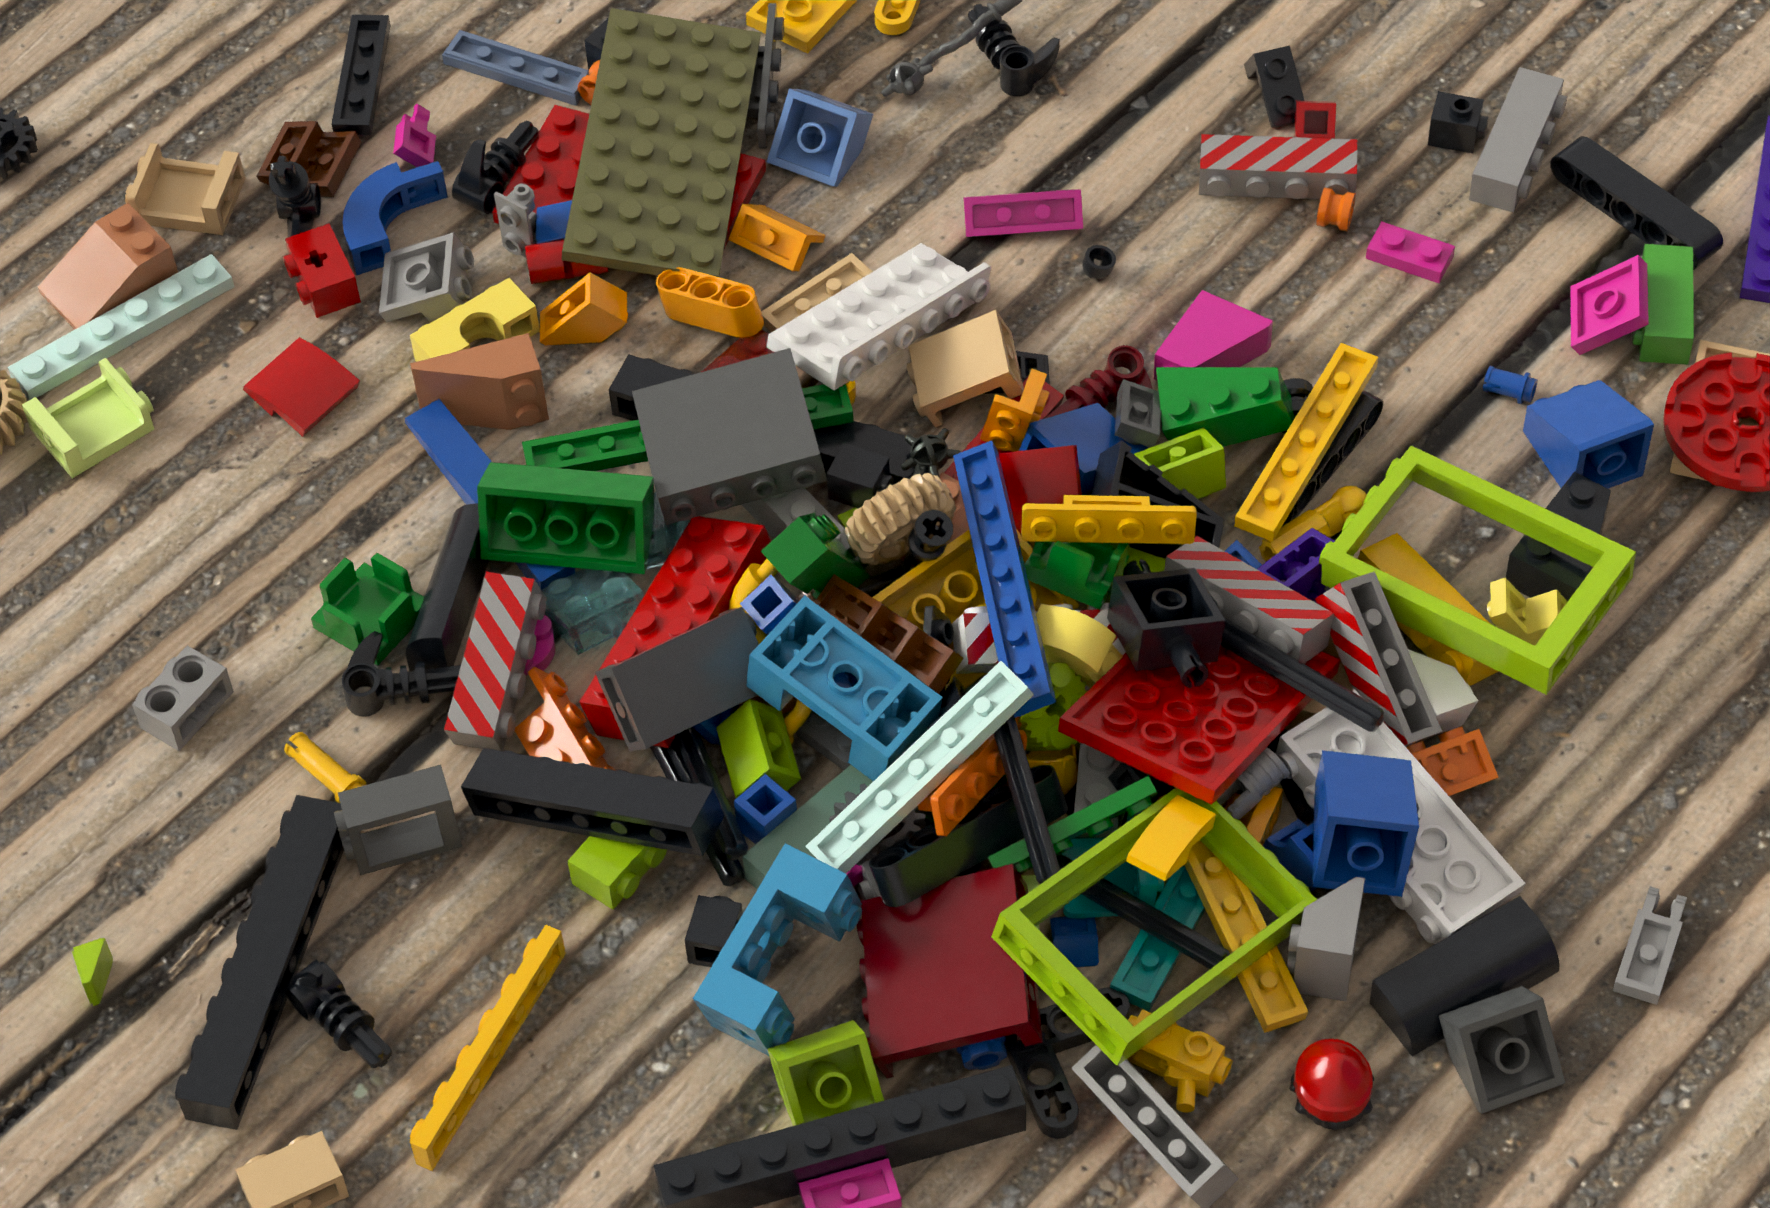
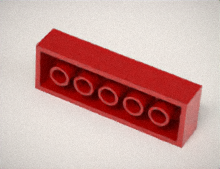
[579,516,771,748]

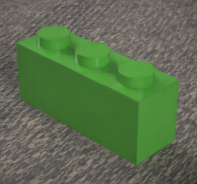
[1632,244,1694,365]

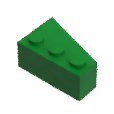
[1156,367,1294,447]
[761,513,870,599]

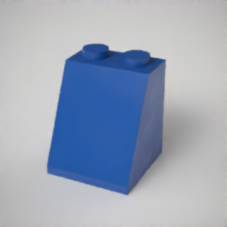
[1523,380,1654,489]
[1019,403,1148,495]
[1312,750,1419,897]

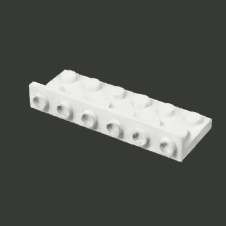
[766,243,991,390]
[1275,689,1526,944]

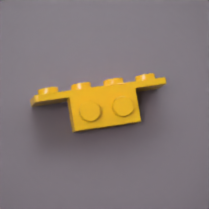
[1021,495,1197,544]

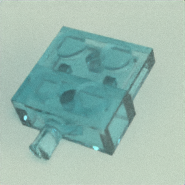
[542,569,644,655]

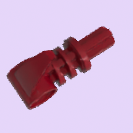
[1046,345,1153,418]

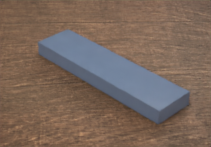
[442,30,589,106]

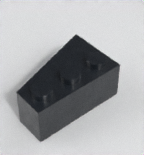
[1091,440,1225,559]
[1506,471,1611,601]

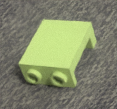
[22,358,155,478]

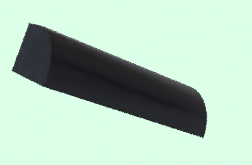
[405,503,489,671]
[1369,896,1560,1057]

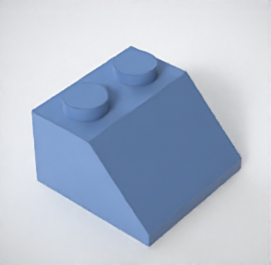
[767,89,873,187]

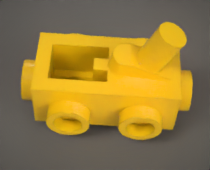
[1128,1009,1233,1113]

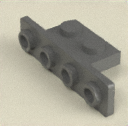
[747,3,784,149]

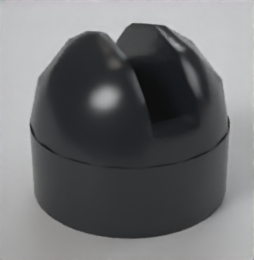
[1082,245,1116,280]

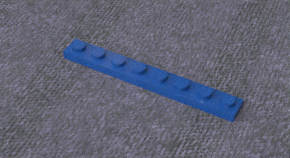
[953,440,1056,718]

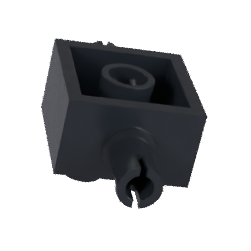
[1107,559,1225,688]

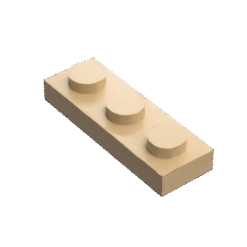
[761,253,873,332]

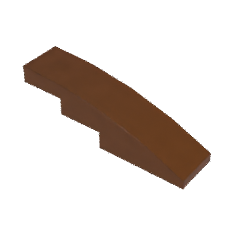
[815,574,964,694]

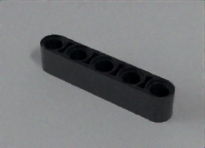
[1550,136,1723,270]
[1243,390,1384,527]
[869,765,1068,907]

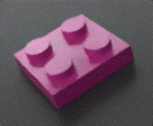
[1570,255,1649,355]

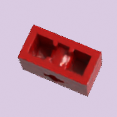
[283,223,361,318]

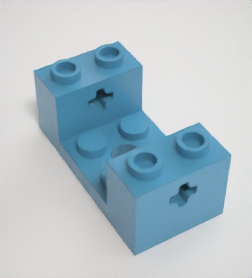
[746,595,943,782]
[693,843,862,1056]

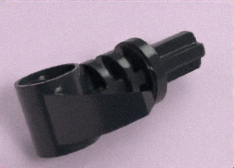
[968,4,1060,97]
[452,120,539,214]
[269,156,321,237]
[342,631,461,717]
[285,959,392,1068]

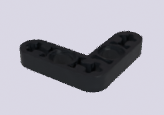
[1004,987,1130,1139]

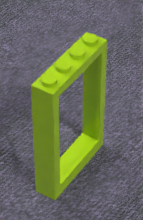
[1319,446,1636,695]
[991,788,1317,1066]

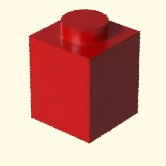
[1294,100,1336,139]

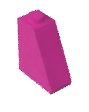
[1154,290,1273,381]

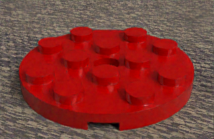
[1663,352,1770,492]

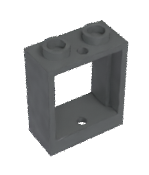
[334,764,462,875]

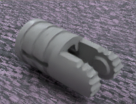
[1217,747,1290,820]

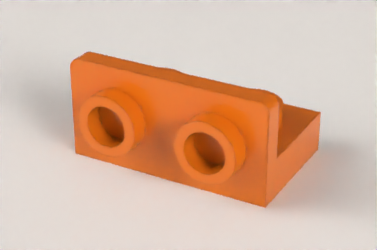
[1406,727,1499,796]

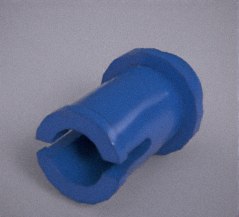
[1483,366,1538,404]

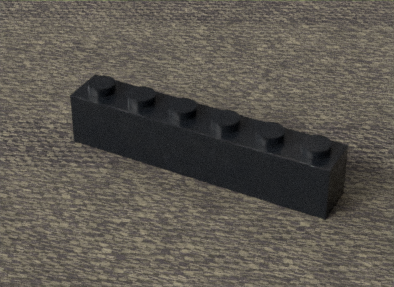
[461,748,724,856]

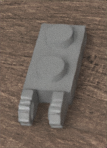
[1613,886,1687,1005]

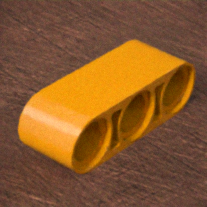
[656,267,764,338]

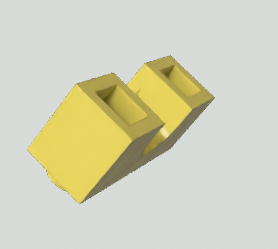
[410,278,540,362]

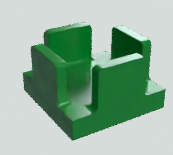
[1024,541,1131,610]
[311,553,424,666]

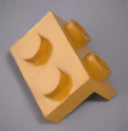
[980,369,1049,452]

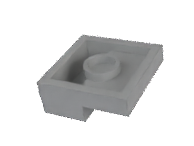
[379,232,474,322]

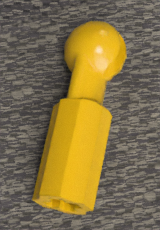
[1259,486,1367,562]

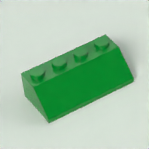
[477,462,654,574]

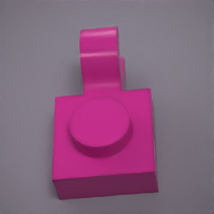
[393,104,436,167]

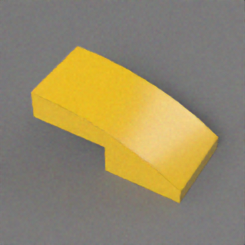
[1126,795,1216,881]

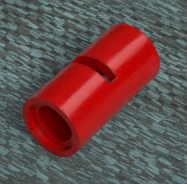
[525,239,608,284]

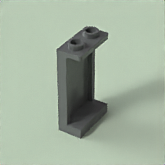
[595,607,759,752]

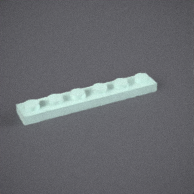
[7,254,234,400]
[806,661,1034,873]

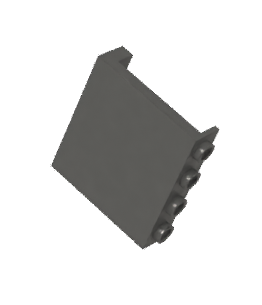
[632,348,827,525]

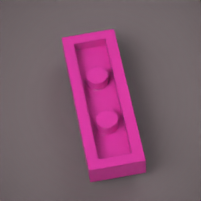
[963,189,1083,237]

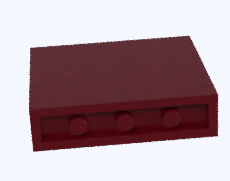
[856,864,1043,1079]

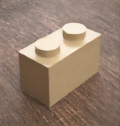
[235,1131,349,1208]

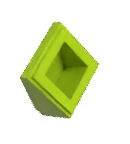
[72,938,113,1006]

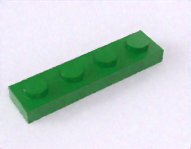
[988,776,1159,874]

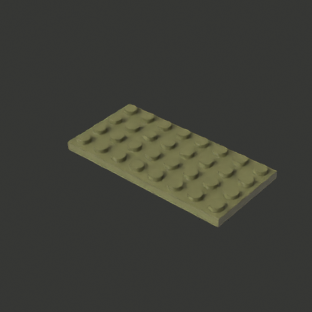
[561,8,761,277]

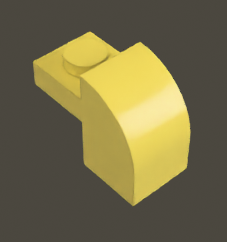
[1487,577,1568,645]
[1036,604,1123,688]

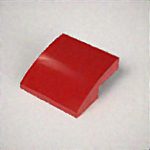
[243,337,360,437]
[999,445,1082,534]

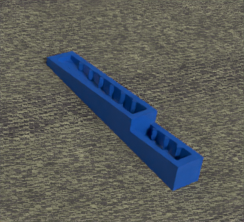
[405,399,576,595]

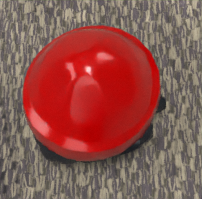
[1289,1039,1374,1131]

